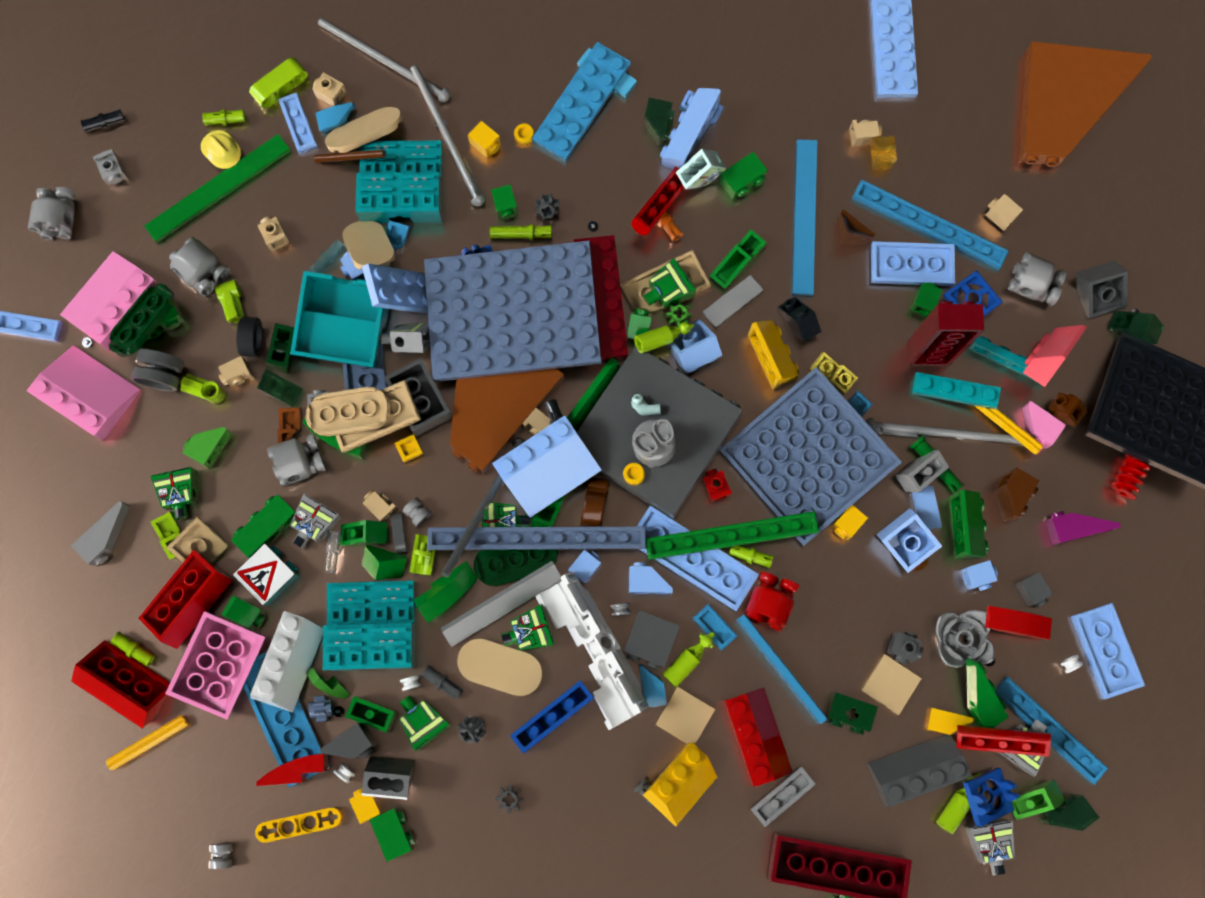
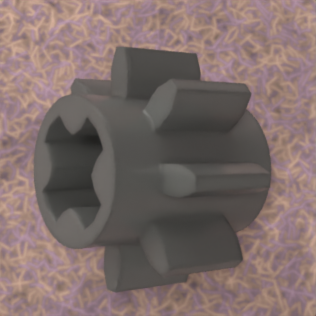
[535,194,559,220]
[457,715,486,744]
[495,785,524,814]

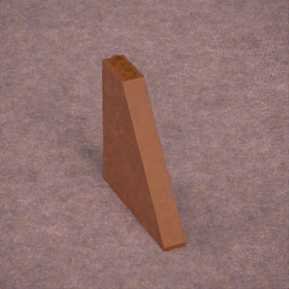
[1019,41,1152,167]
[450,369,564,474]

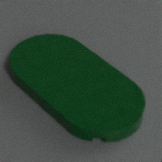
[109,284,174,357]
[474,550,558,587]

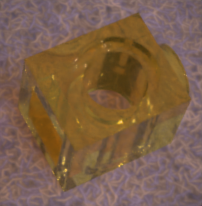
[871,136,897,170]

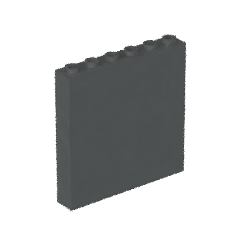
[577,346,743,520]

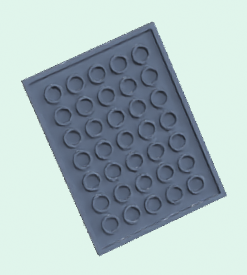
[424,241,602,382]

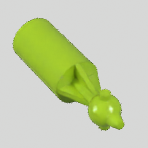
[634,322,694,354]
[662,632,715,688]
[936,772,982,834]

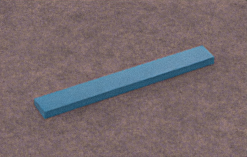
[792,139,817,296]
[852,180,1009,270]

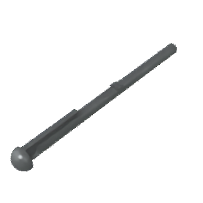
[441,437,525,578]

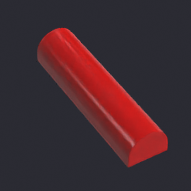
[631,166,685,235]
[956,725,1051,757]

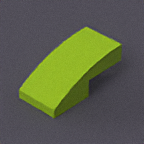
[150,511,182,560]

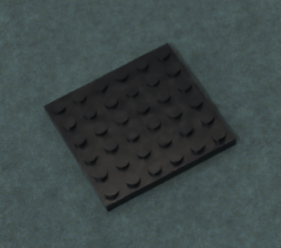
[1085,331,1205,489]

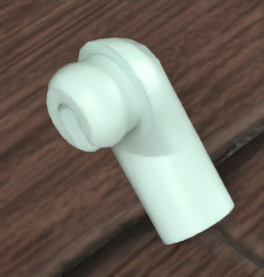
[631,394,661,416]

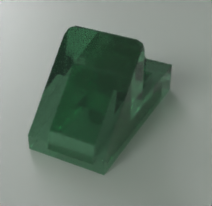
[256,369,303,407]

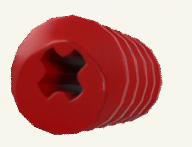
[1111,454,1151,500]

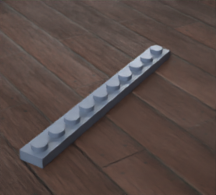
[427,527,645,550]

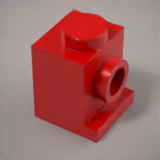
[702,469,732,504]

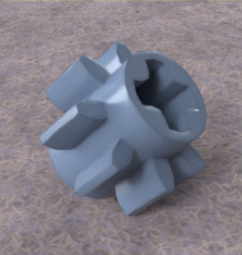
[308,695,334,723]

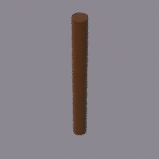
[314,149,386,163]

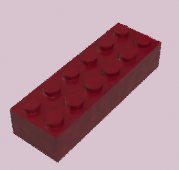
[573,235,628,365]
[908,301,984,365]
[767,833,912,898]

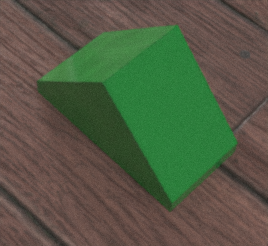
[362,545,407,581]

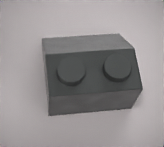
[1076,261,1128,318]
[319,723,379,760]

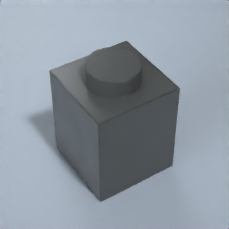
[1015,572,1053,608]

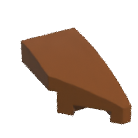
[277,407,301,443]

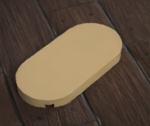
[325,107,403,153]
[342,221,395,270]
[306,387,391,437]
[457,639,542,696]

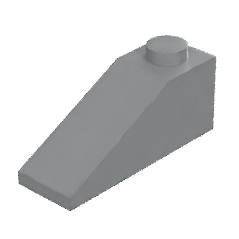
[71,501,130,566]

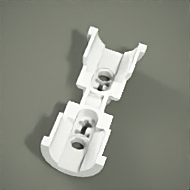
[535,571,649,730]

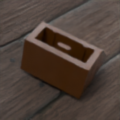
[994,467,1040,523]

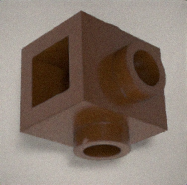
[1048,392,1087,427]

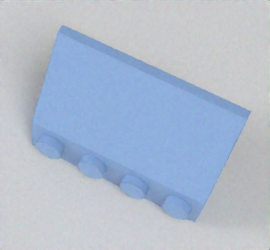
[492,415,602,517]

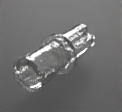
[324,530,342,574]

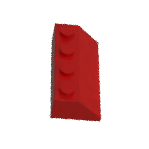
[138,550,233,649]
[71,640,170,729]
[723,687,793,787]

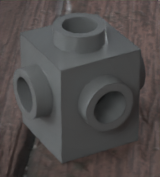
[886,631,923,665]

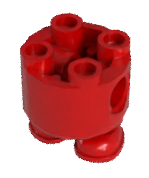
[745,571,800,632]

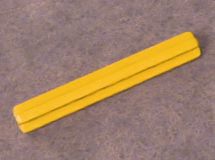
[973,405,1043,454]
[106,715,188,770]

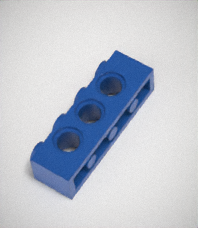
[510,680,594,754]

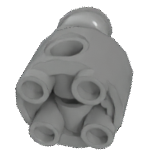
[28,187,76,240]
[169,237,230,297]
[1007,252,1066,306]
[632,419,676,468]
[267,433,326,486]

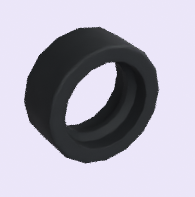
[236,317,263,357]

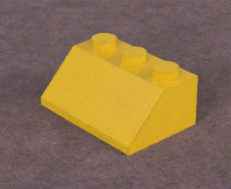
[748,320,800,390]
[643,741,717,827]

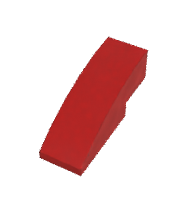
[985,606,1052,640]
[256,753,328,786]

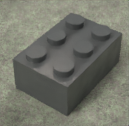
[384,358,452,437]

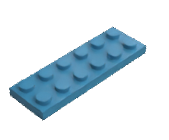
[532,42,631,162]
[243,651,331,788]

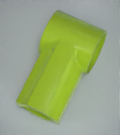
[215,279,245,323]
[180,373,226,405]

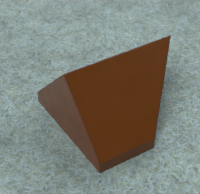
[837,209,876,247]

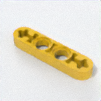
[255,807,343,843]

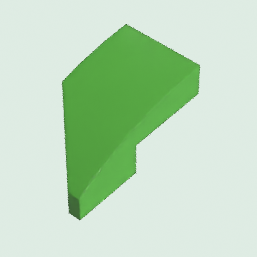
[306,667,350,699]

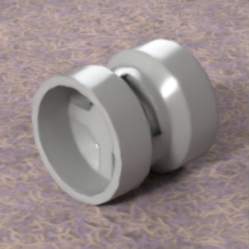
[402,497,432,527]
[209,843,233,869]

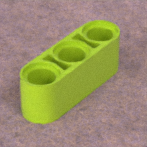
[249,57,308,108]

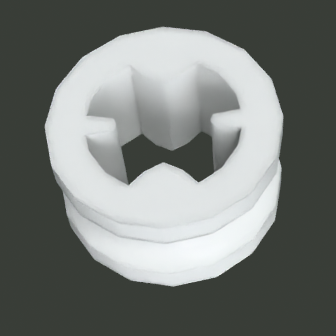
[1060,654,1083,673]
[400,675,422,691]
[333,762,356,783]

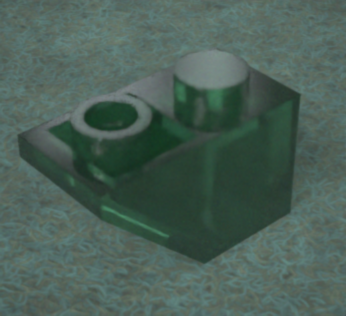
[644,97,675,148]
[1108,311,1164,344]
[1041,793,1100,831]

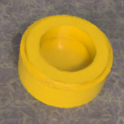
[514,123,534,145]
[623,463,645,485]

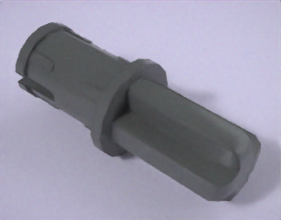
[421,665,463,699]

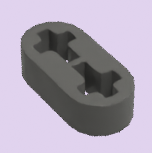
[391,512,408,553]

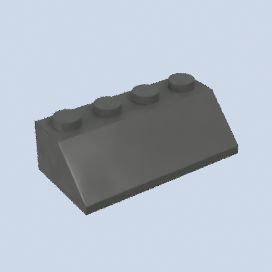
[867,734,972,807]

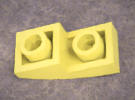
[809,352,858,394]

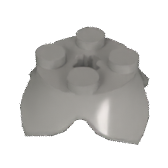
[936,610,995,668]

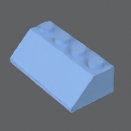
[660,88,721,170]

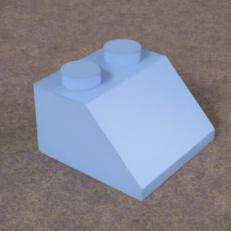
[667,319,723,373]
[876,508,942,573]

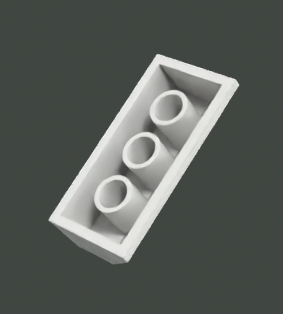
[250,611,323,712]

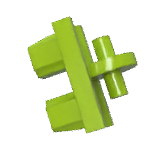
[410,534,436,576]

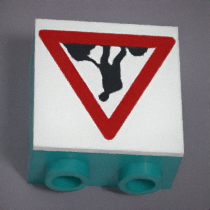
[233,544,299,607]

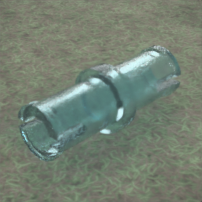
[308,239,346,274]

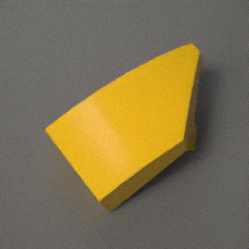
[927,708,974,735]

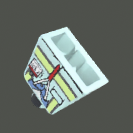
[676,149,726,189]

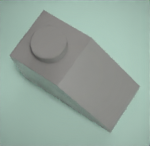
[895,450,949,493]

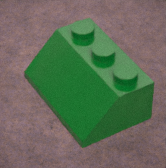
[949,490,989,560]

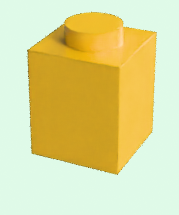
[468,121,501,158]
[832,505,868,540]
[349,788,383,824]

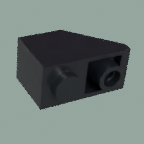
[778,297,822,342]

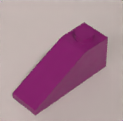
[1045,511,1121,545]

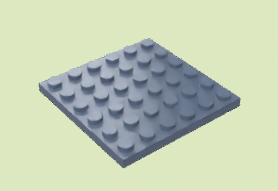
[720,367,902,546]

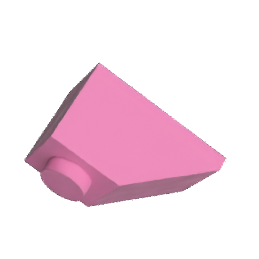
[1022,401,1066,449]

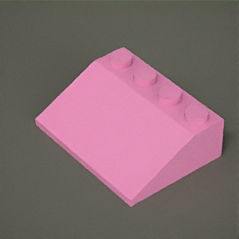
[60,251,158,350]
[27,345,141,441]
[165,611,266,720]

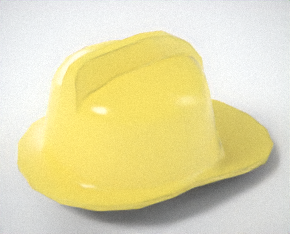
[201,130,241,169]

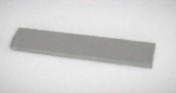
[440,561,562,647]

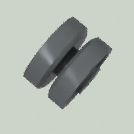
[130,349,184,392]

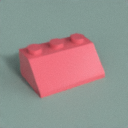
[1023,325,1087,387]

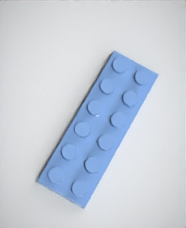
[870,0,918,98]
[637,506,759,611]

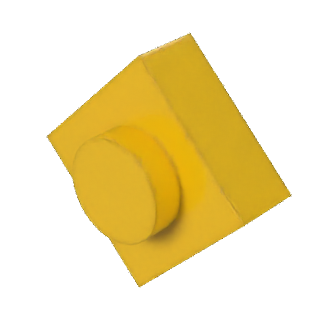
[395,434,423,463]

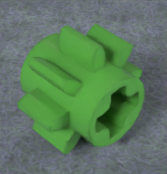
[666,302,692,327]

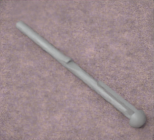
[318,18,450,102]
[410,65,485,207]
[865,418,1021,444]

